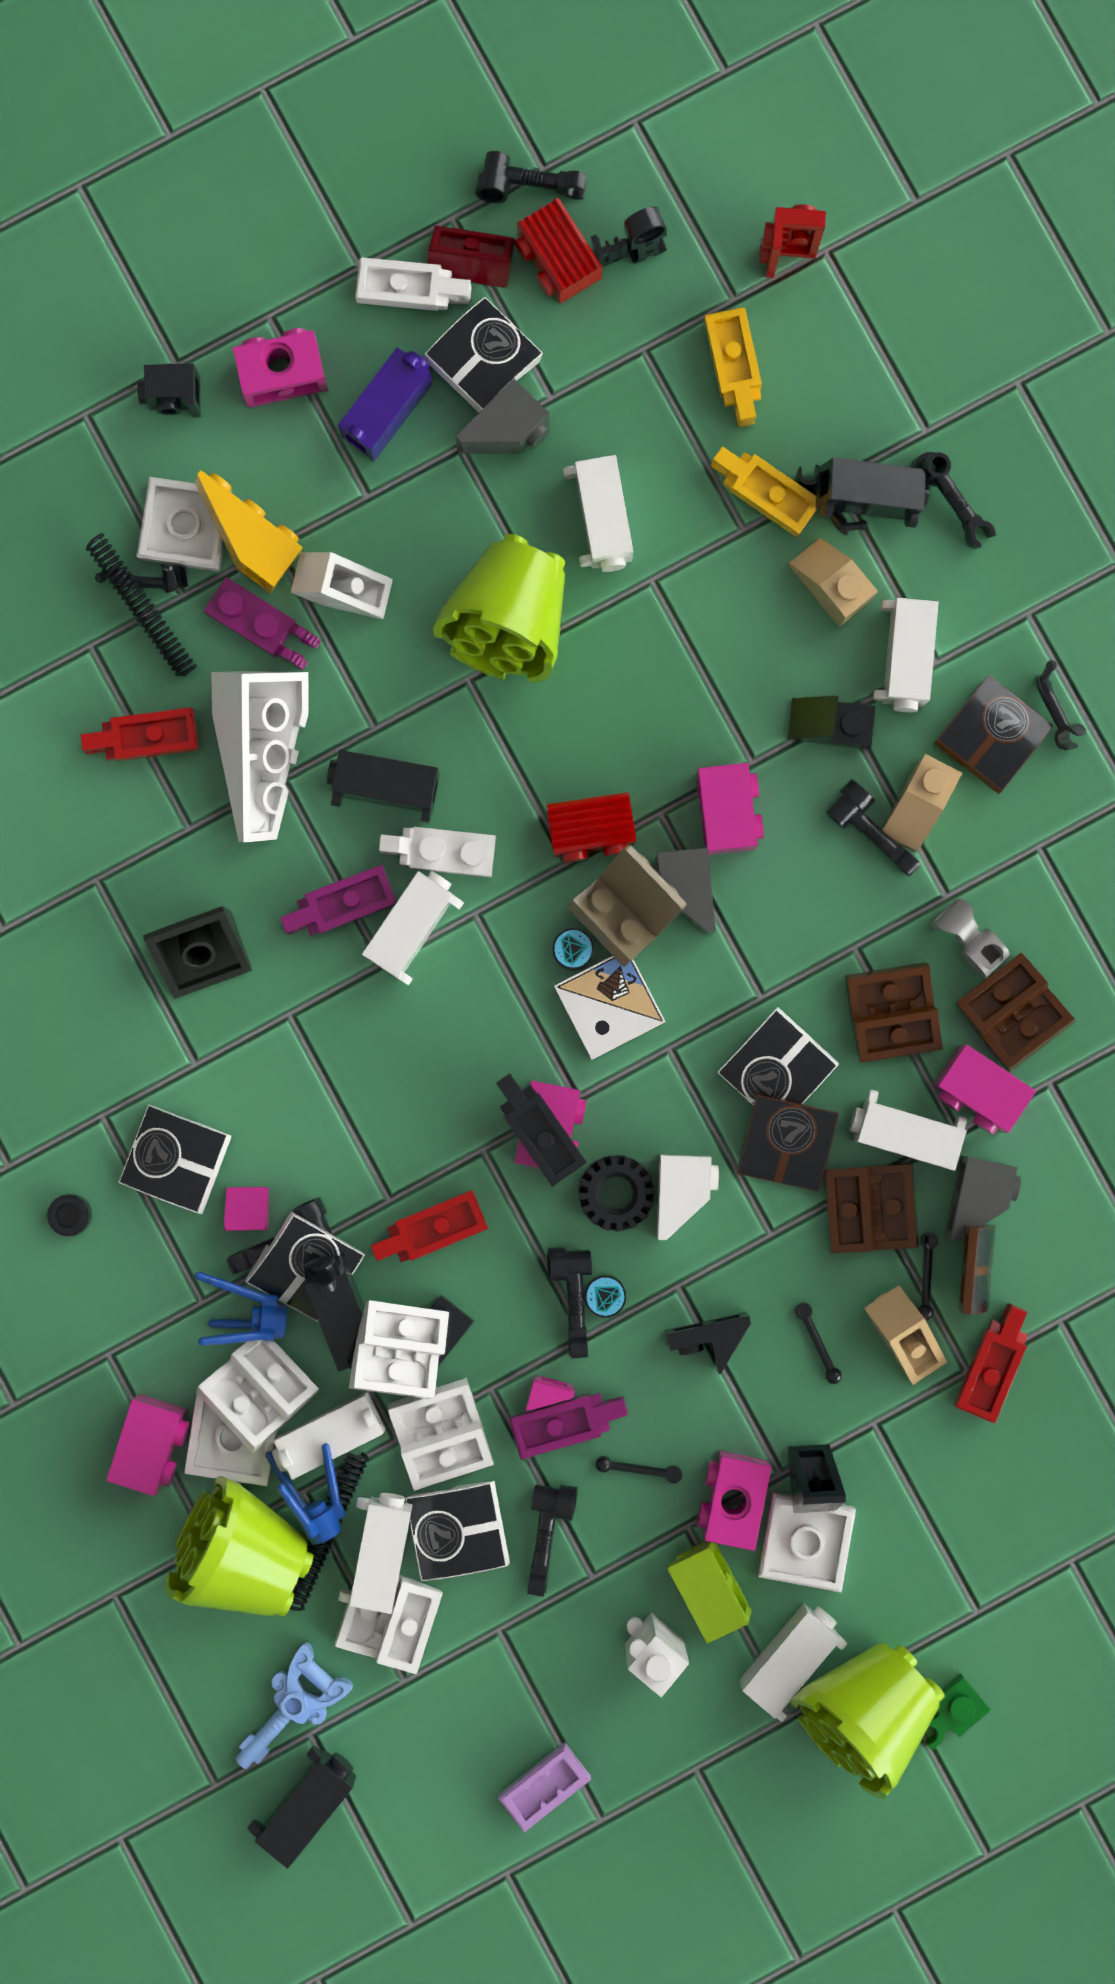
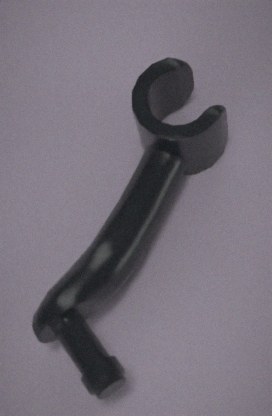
[795,465,867,535]
[95,564,188,593]
[1036,660,1086,750]

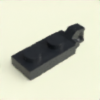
[496,1073,587,1187]

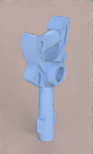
[235,1642,353,1769]

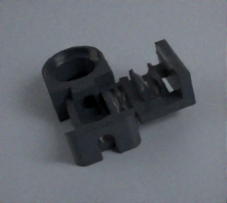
[591,207,667,267]

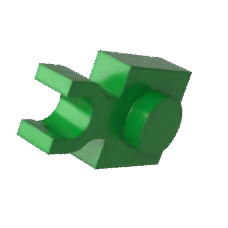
[925,1673,991,1751]

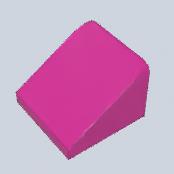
[224,1187,270,1231]
[526,1375,575,1411]

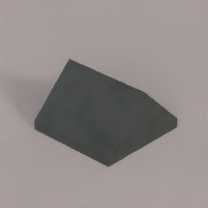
[143,906,252,999]

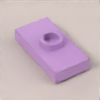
[498,1742,591,1832]

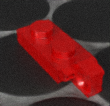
[80,707,200,761]
[371,1190,488,1262]
[954,1303,1028,1424]

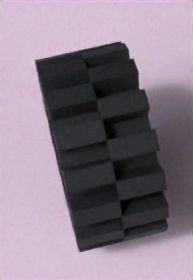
[579,1155,655,1232]

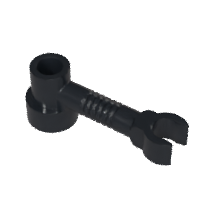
[475,151,587,204]
[910,452,996,549]
[826,779,921,876]
[226,1197,333,1275]
[547,1247,592,1358]
[527,1484,578,1597]

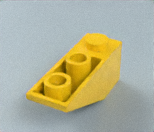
[195,470,303,594]

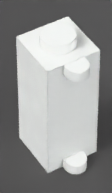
[563,455,634,572]
[873,598,939,713]
[362,871,464,986]
[849,1089,967,1171]
[272,1391,386,1480]
[338,1493,413,1614]
[739,1603,848,1722]
[625,1612,689,1698]

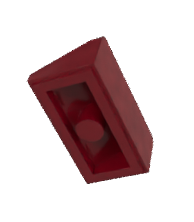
[427,225,515,288]

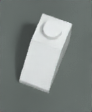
[291,552,393,619]
[656,1154,719,1240]

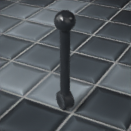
[918,1233,938,1320]
[795,1302,842,1384]
[595,1456,682,1483]

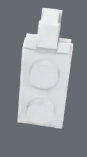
[355,257,472,311]
[379,827,496,878]

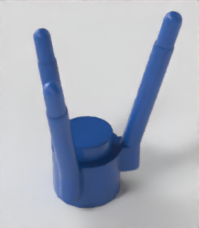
[194,1271,287,1346]
[265,1443,346,1545]

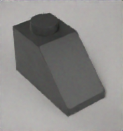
[455,378,549,454]
[650,848,716,935]
[944,1156,1021,1241]

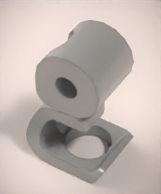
[929,899,1010,978]

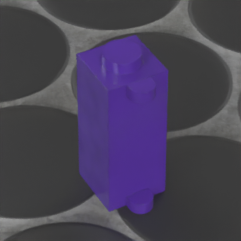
[338,347,432,461]

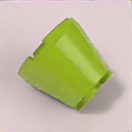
[433,534,565,683]
[165,1476,313,1617]
[790,1643,945,1799]

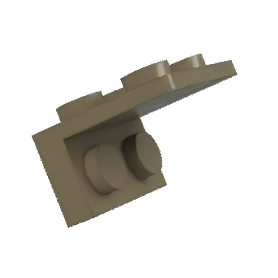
[567,844,686,967]

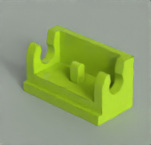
[667,1541,752,1644]

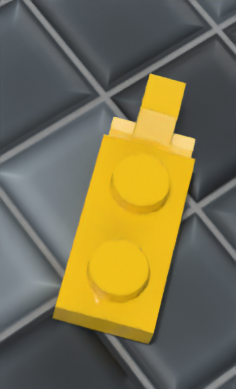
[704,307,762,428]
[710,446,817,538]

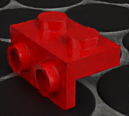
[759,204,826,278]

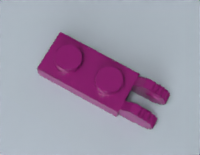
[204,577,321,671]

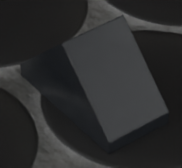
[788,1444,846,1513]

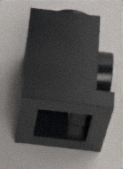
[137,364,201,417]

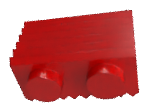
[514,198,602,304]
[546,792,636,863]

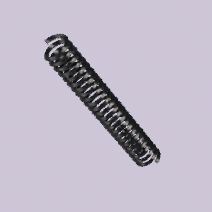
[86,533,197,677]
[290,1452,370,1611]

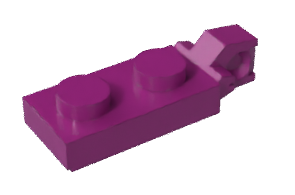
[280,865,397,936]
[509,1393,628,1459]

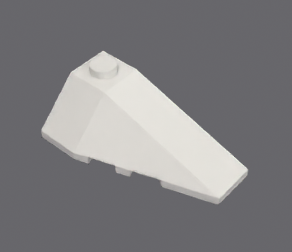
[211,671,308,842]

